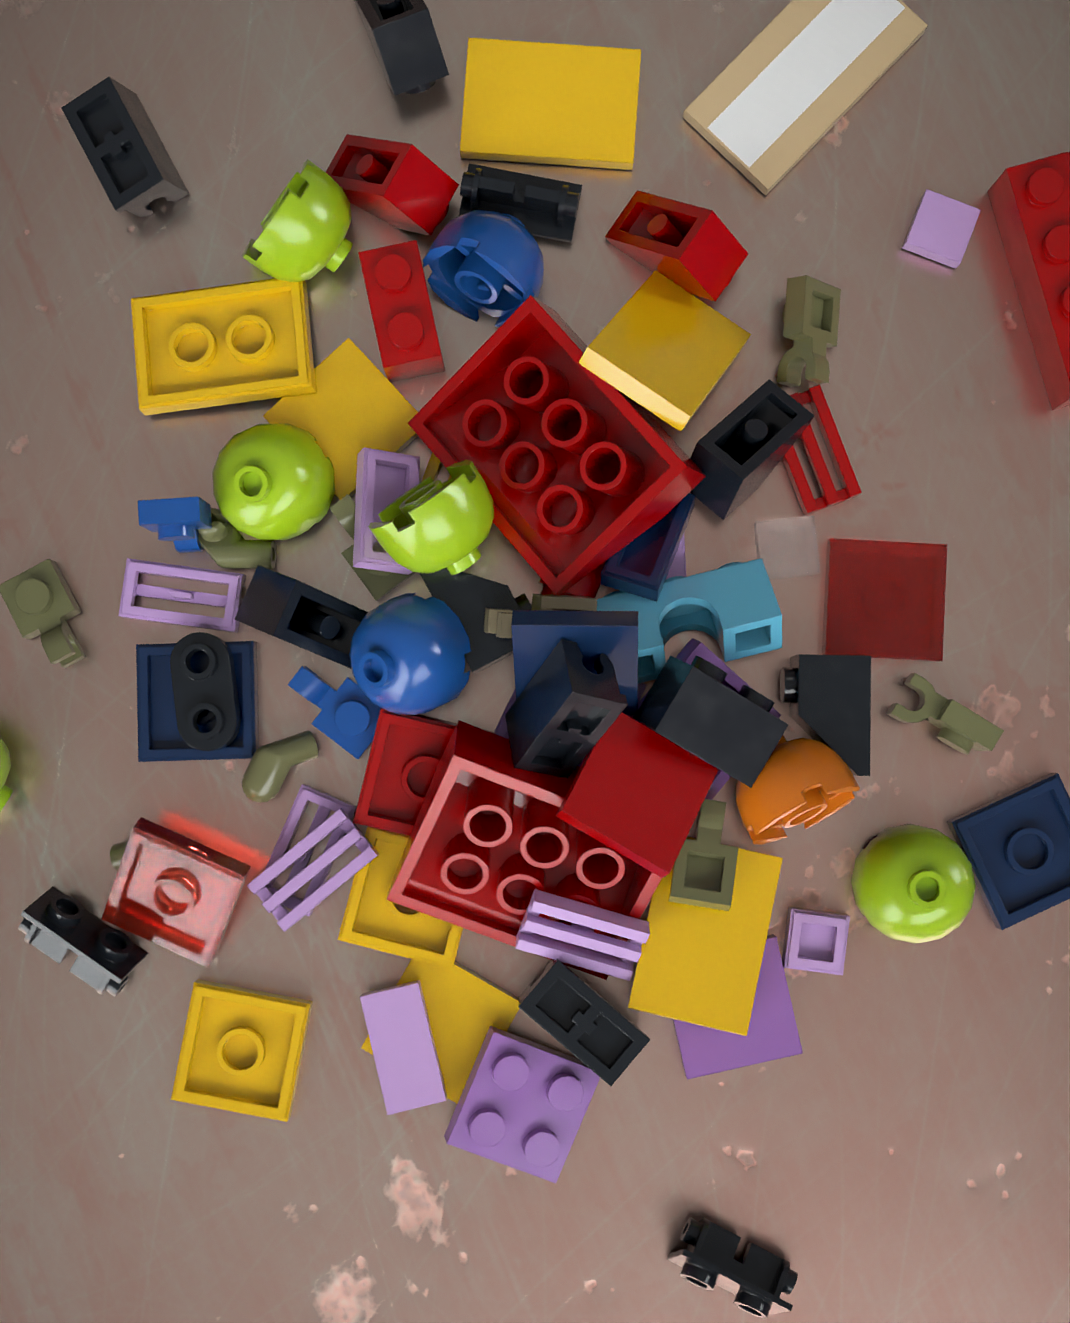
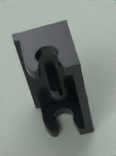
[61,77,189,217]
[505,639,628,778]
[518,959,650,1086]

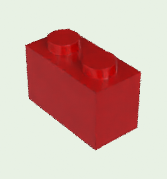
[358,240,445,383]

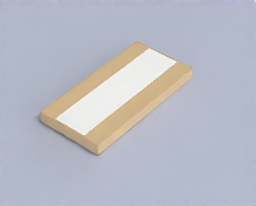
[683,0,928,196]

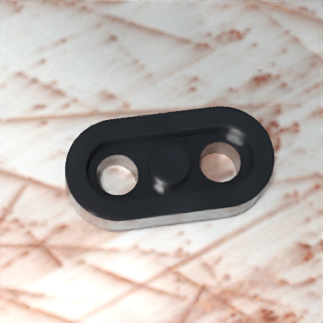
[170,632,241,751]

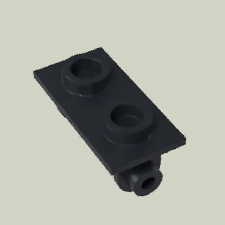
[458,163,582,243]
[18,886,148,997]
[667,1217,798,1319]

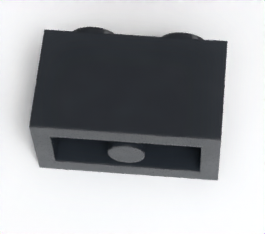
[633,655,788,788]

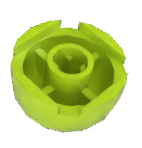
[242,159,353,282]
[212,423,335,540]
[368,460,494,575]
[851,824,976,944]

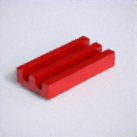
[782,384,862,516]

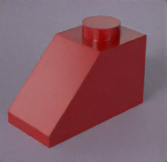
[326,134,459,236]
[605,190,748,302]

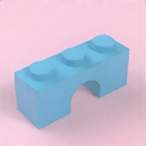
[597,558,782,684]

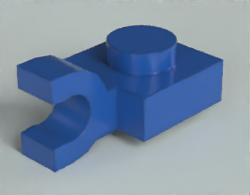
[138,497,212,553]
[288,666,381,759]

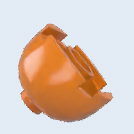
[736,735,860,845]

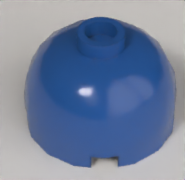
[423,210,544,327]
[349,593,471,715]

